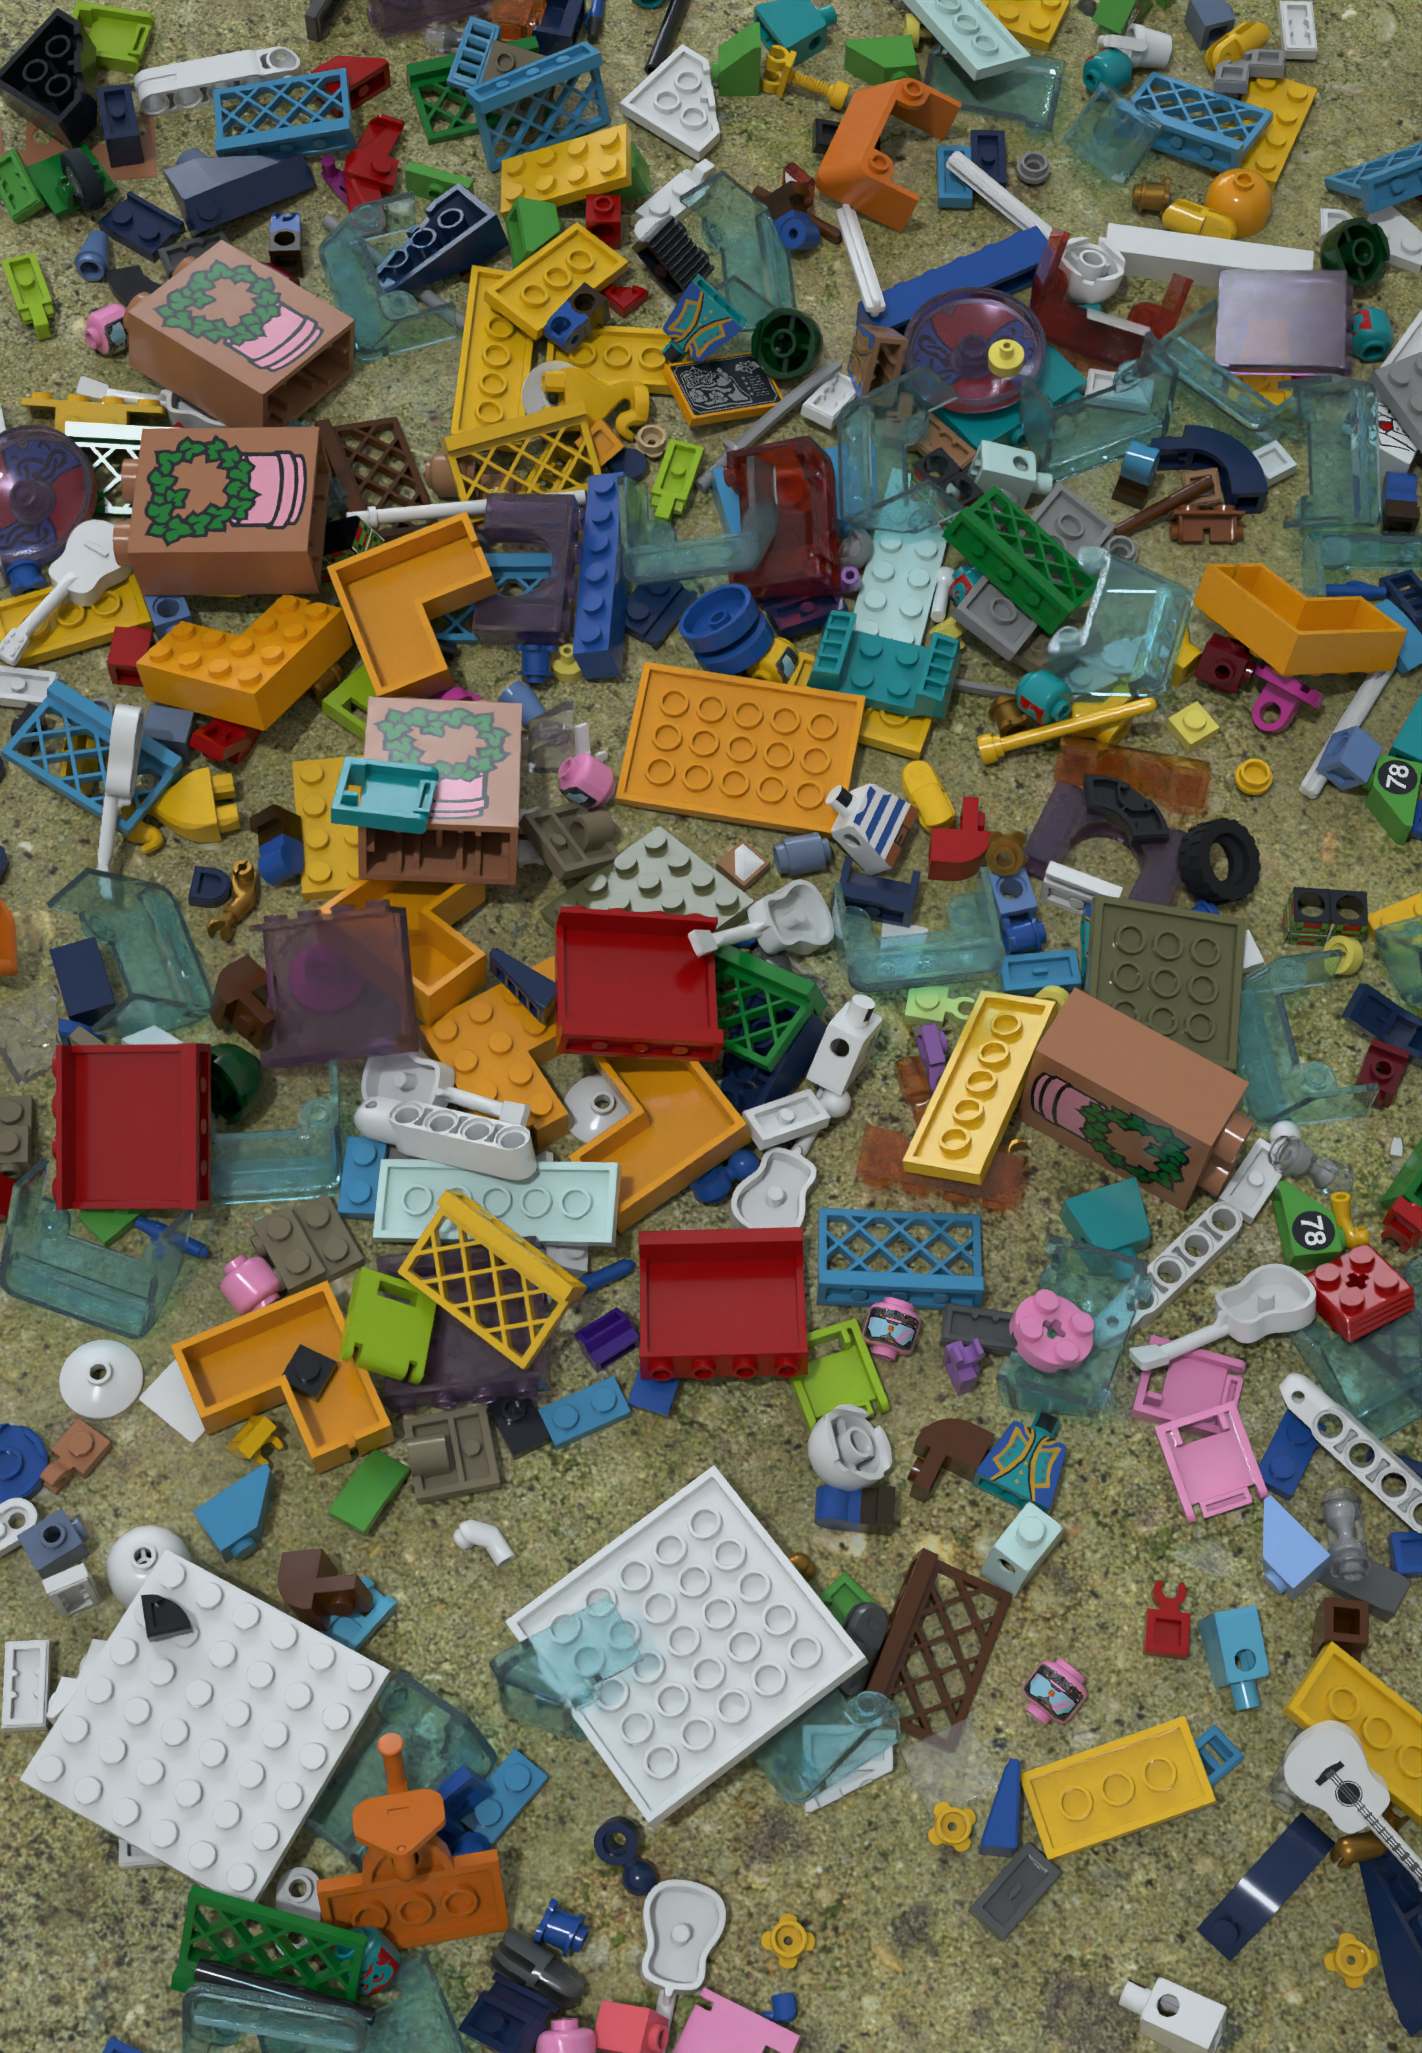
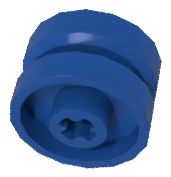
[678,583,774,675]

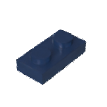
[969,130,1007,191]

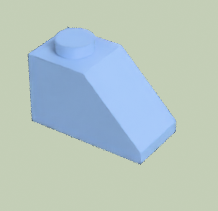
[1263,1495,1331,1601]

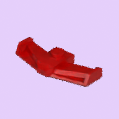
[342,114,405,236]

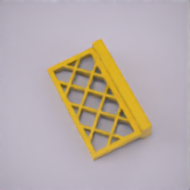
[440,399,602,523]
[397,1190,588,1370]

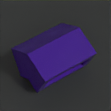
[574,1307,640,1373]

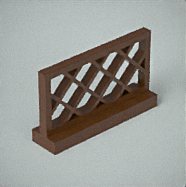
[315,416,438,543]
[851,1548,1012,1754]

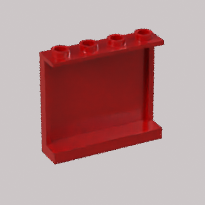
[554,905,724,1062]
[52,1043,211,1210]
[638,1227,808,1381]

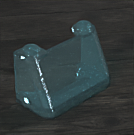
[996,1234,1153,1418]
[303,1670,497,1873]

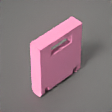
[1130,1335,1246,1438]
[1153,1400,1269,1524]
[672,1987,802,2053]

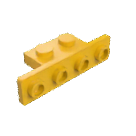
[21,392,168,441]

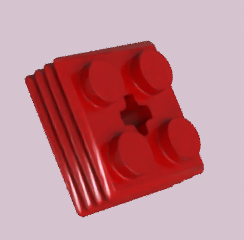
[1304,1244,1415,1342]

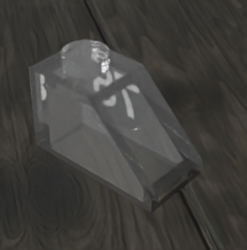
[521,701,575,773]

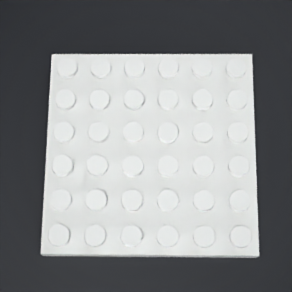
[505,1465,868,1828]
[19,1549,392,1903]

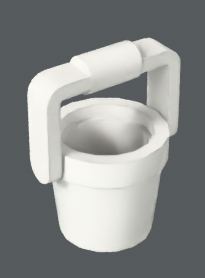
[1097,23,1172,69]

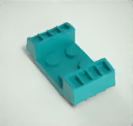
[806,610,962,719]

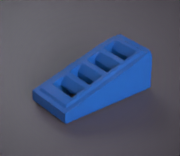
[978,1758,1021,1857]

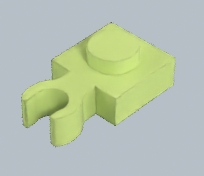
[903,981,974,1029]

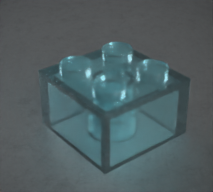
[1062,82,1166,184]

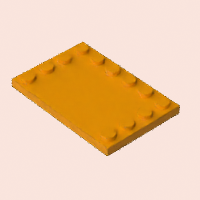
[615,661,866,839]

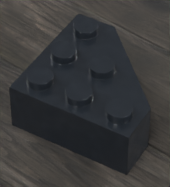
[0,8,97,148]

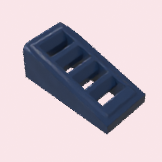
[1379,569,1422,634]
[489,947,555,1025]

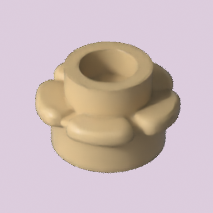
[635,424,669,458]

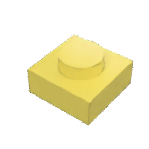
[1166,701,1220,752]

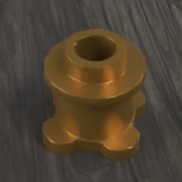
[1132,176,1171,219]
[304,662,343,707]
[988,694,1034,737]
[986,831,1027,876]

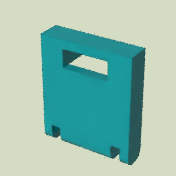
[331,756,439,834]

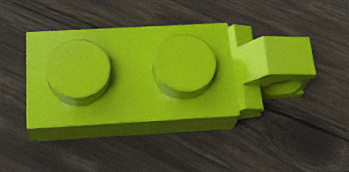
[1,252,55,341]
[650,438,705,532]

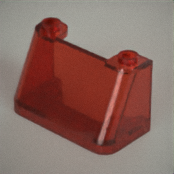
[723,435,841,597]

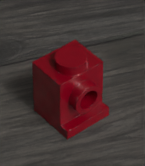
[1351,1038,1411,1108]

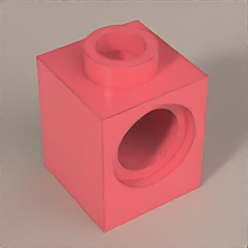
[594,2000,669,2053]

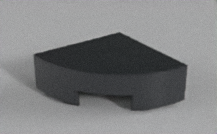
[141,1594,193,1642]

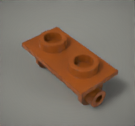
[1167,505,1245,543]

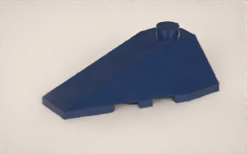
[163,153,316,237]
[368,183,509,300]
[720,993,828,1149]
[1359,1848,1422,2037]

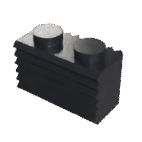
[632,215,714,302]

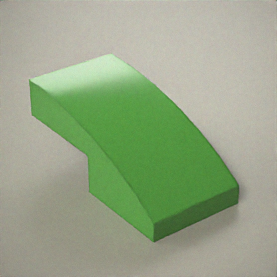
[328,1449,411,1537]

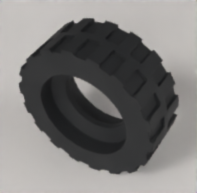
[1177,818,1261,906]

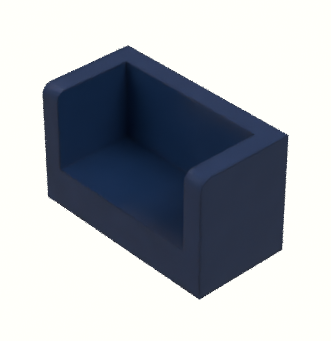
[532,0,586,56]
[96,83,144,168]
[834,856,921,928]
[49,936,121,1028]

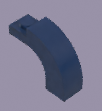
[1150,425,1268,514]
[1341,983,1422,1069]
[1196,1812,1336,1962]

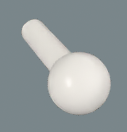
[930,566,955,622]

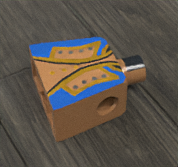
[847,324,909,404]

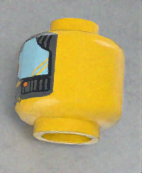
[746,637,800,684]

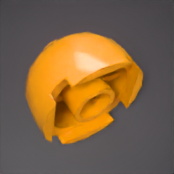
[1203,168,1272,238]

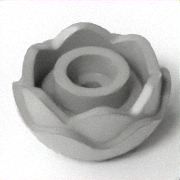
[835,527,873,570]

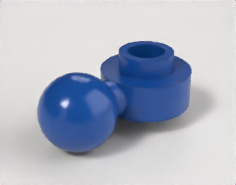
[689,1149,760,1204]

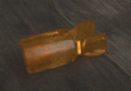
[893,1056,930,1128]

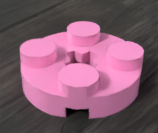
[1009,1289,1095,1373]

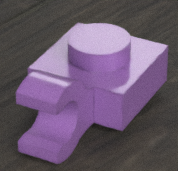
[914,1023,948,1094]
[942,1338,985,1396]

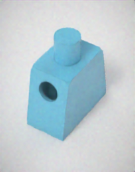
[1197,1605,1269,1711]

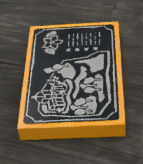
[662,351,783,427]

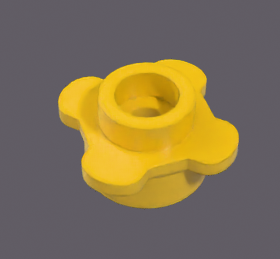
[927,1801,976,1852]
[761,1913,815,1969]
[1323,1933,1378,1989]

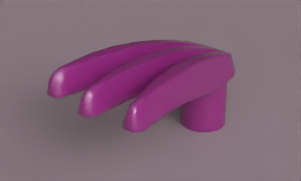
[321,156,348,207]

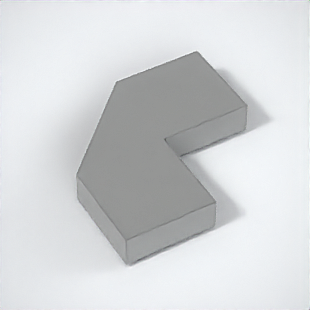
[1213,49,1286,94]

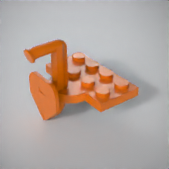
[316,1733,509,1953]

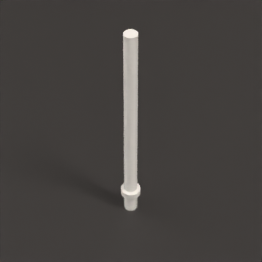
[346,490,586,529]

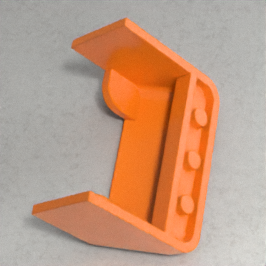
[814,78,963,233]

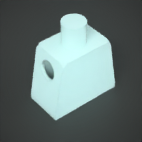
[964,440,1053,509]
[980,1502,1064,1600]

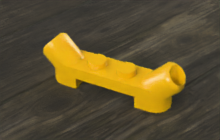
[1068,619,1203,749]

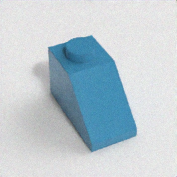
[193,1463,275,1563]

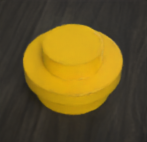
[1234,758,1273,795]

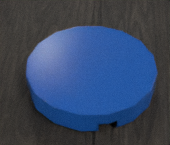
[0,1423,50,1504]

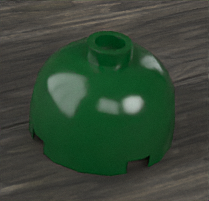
[1319,217,1390,289]
[751,307,823,380]
[211,1043,265,1126]

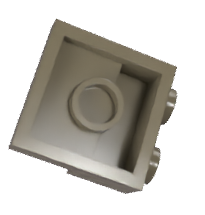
[0,1095,34,1180]
[249,1193,365,1296]

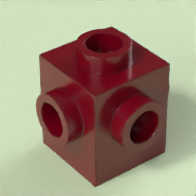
[1194,633,1257,693]

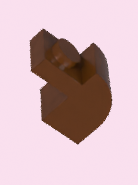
[210,955,277,1050]
[907,1418,995,1504]
[278,1548,373,1631]
[1311,1597,1369,1664]

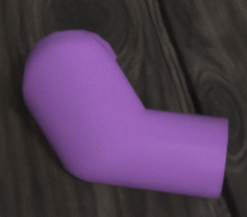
[828,566,862,595]

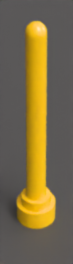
[977,697,1157,765]

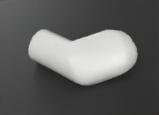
[453,1519,515,1568]

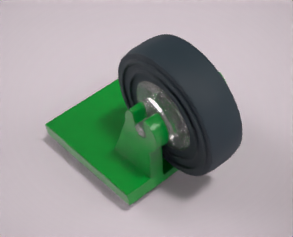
[27,143,118,218]

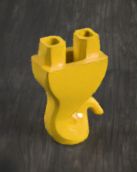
[541,367,649,442]
[121,767,241,854]

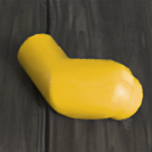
[1330,1192,1369,1250]

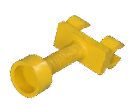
[759,45,851,110]

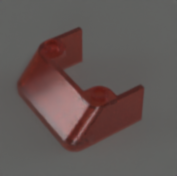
[1028,227,1193,376]

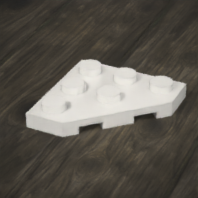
[620,44,720,161]

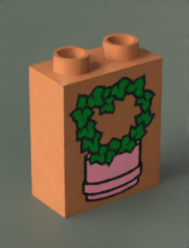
[123,240,355,428]
[113,427,331,595]
[358,696,522,885]
[1016,987,1256,1212]

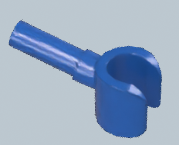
[760,1993,798,2024]

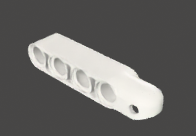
[134,46,301,116]
[354,1095,537,1180]
[1092,1201,1243,1351]
[1279,1373,1422,1534]

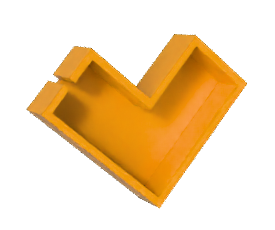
[327,511,499,699]
[1193,563,1408,678]
[136,594,353,731]
[318,879,486,1027]
[419,955,569,1150]
[568,1055,752,1233]
[171,1280,395,1475]

